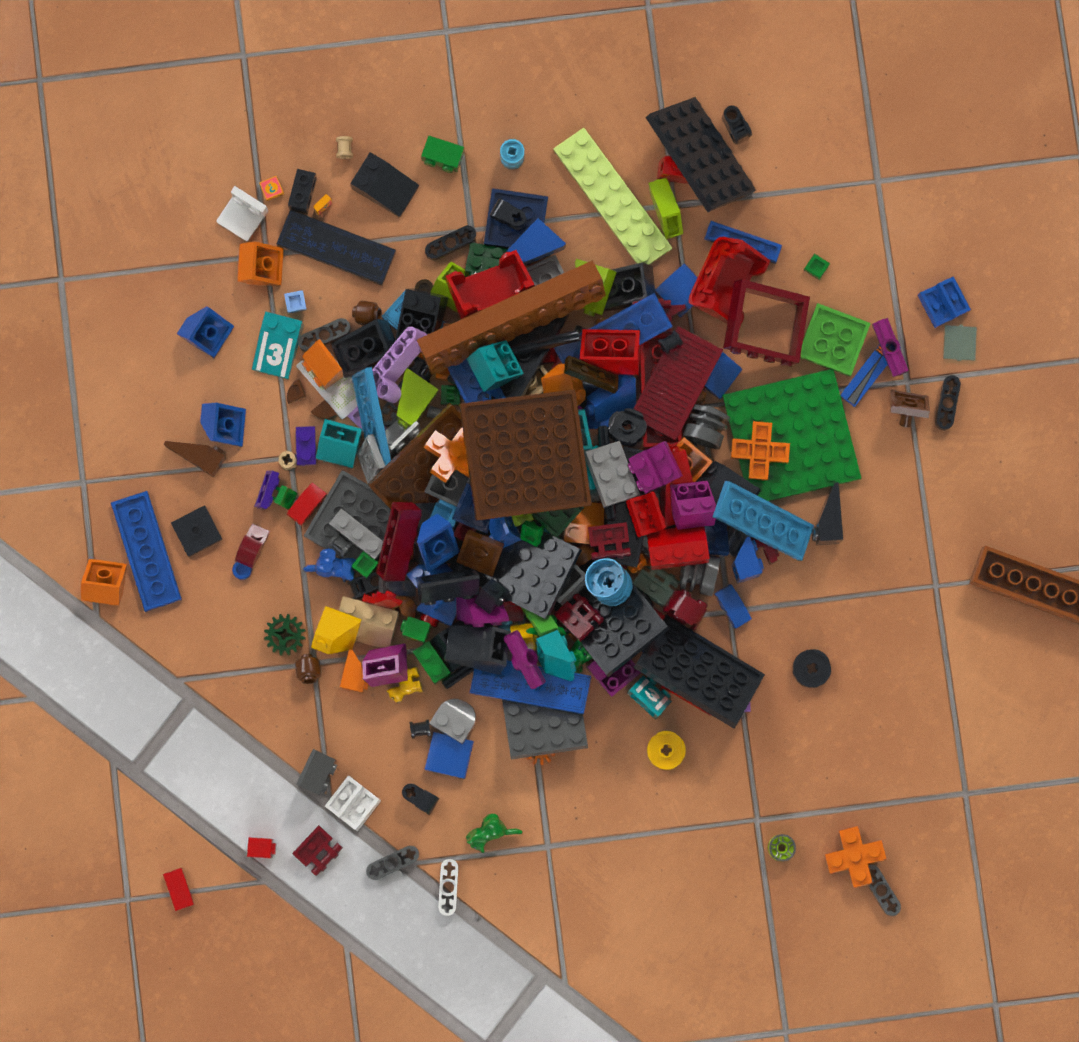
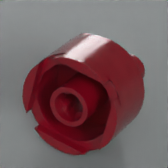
[662,589,708,631]

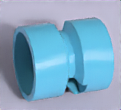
[500,139,525,169]

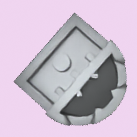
[429,699,476,744]

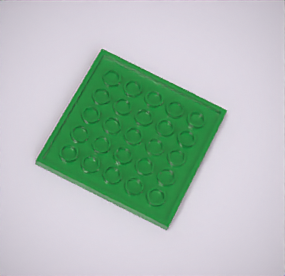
[722,369,862,501]

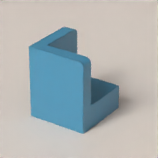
[430,499,457,528]

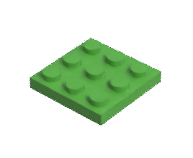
[800,303,871,377]

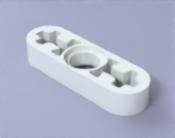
[438,859,458,916]

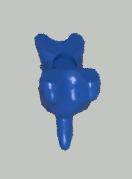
[303,548,356,583]

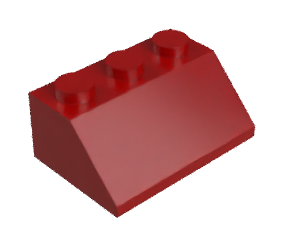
[580,329,640,375]
[646,527,710,570]

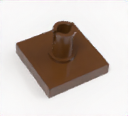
[889,390,930,427]
[456,529,504,576]

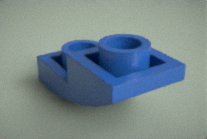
[714,584,752,629]

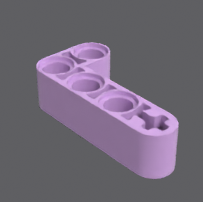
[372,327,427,403]

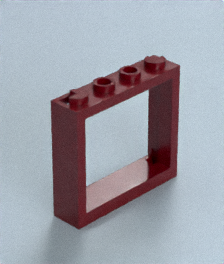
[723,279,810,367]

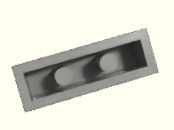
[329,509,383,560]

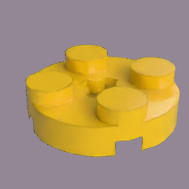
[647,731,686,770]

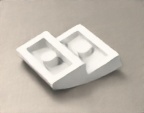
[325,775,381,832]

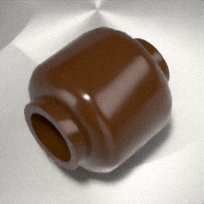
[352,301,382,325]
[295,654,321,684]

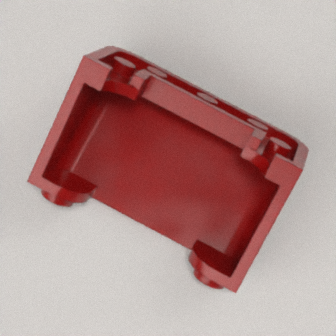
[689,237,771,327]
[446,250,535,319]

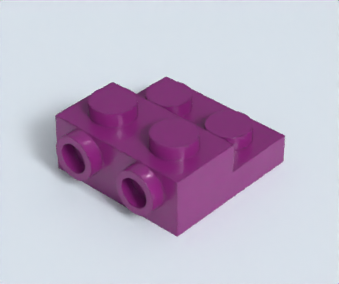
[628,441,683,494]

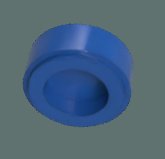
[232,562,252,580]

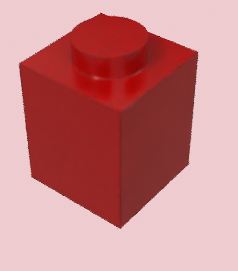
[247,837,277,858]

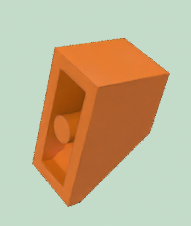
[340,649,369,693]

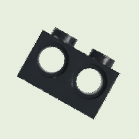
[288,169,317,214]

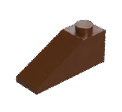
[164,441,226,477]

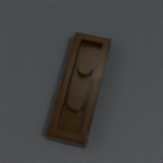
[564,355,619,394]

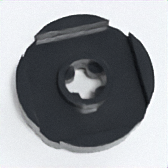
[608,408,647,447]
[792,649,831,688]

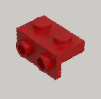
[626,491,666,537]

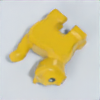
[386,667,423,703]

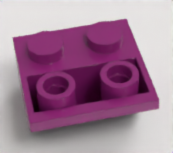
[670,481,716,530]
[456,595,509,627]
[362,643,408,687]
[586,660,641,697]

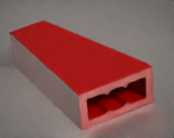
[660,446,693,527]

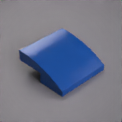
[655,263,698,318]
[917,276,971,328]
[704,352,742,399]
[425,732,474,779]

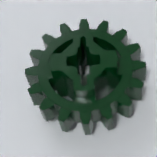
[264,614,306,656]

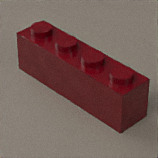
[376,502,422,581]

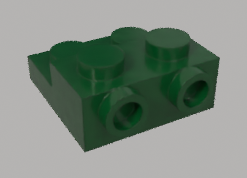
[465,243,508,277]
[532,507,584,538]

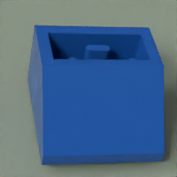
[731,536,764,584]

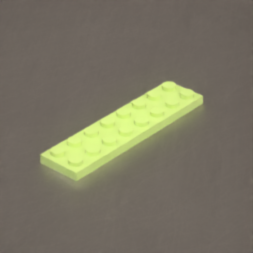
[553,128,672,265]

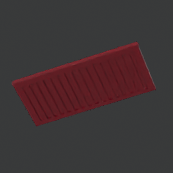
[634,326,723,441]

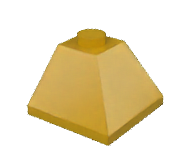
[311,606,362,654]

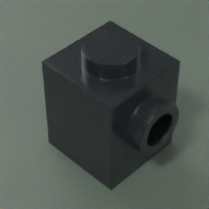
[474,578,507,614]

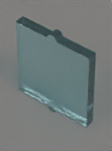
[943,324,977,361]

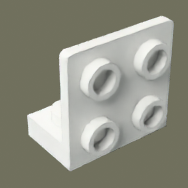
[216,186,268,242]
[385,420,421,456]

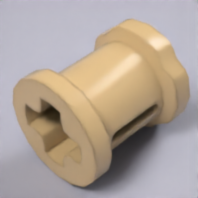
[336,136,353,159]
[278,451,297,471]

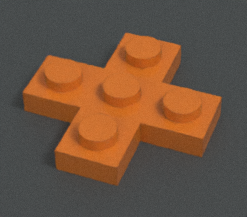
[731,421,790,481]
[424,428,470,483]
[825,826,887,888]

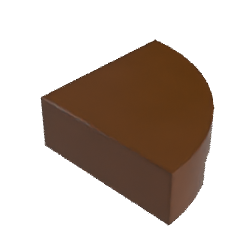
[287,379,306,404]
[311,400,338,419]

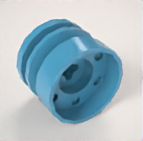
[585,558,633,606]

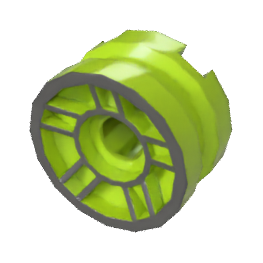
[768,834,796,862]

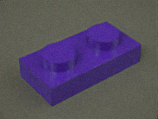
[296,426,316,466]
[254,471,279,509]

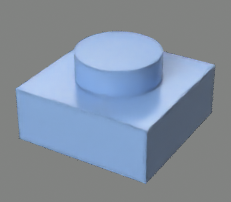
[284,290,307,314]

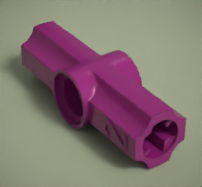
[872,318,909,377]
[503,630,546,689]

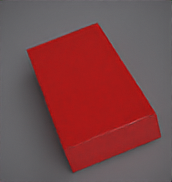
[163,868,195,911]

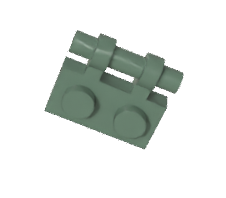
[633,565,680,608]

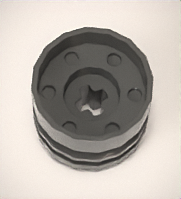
[682,405,730,449]
[679,555,720,596]

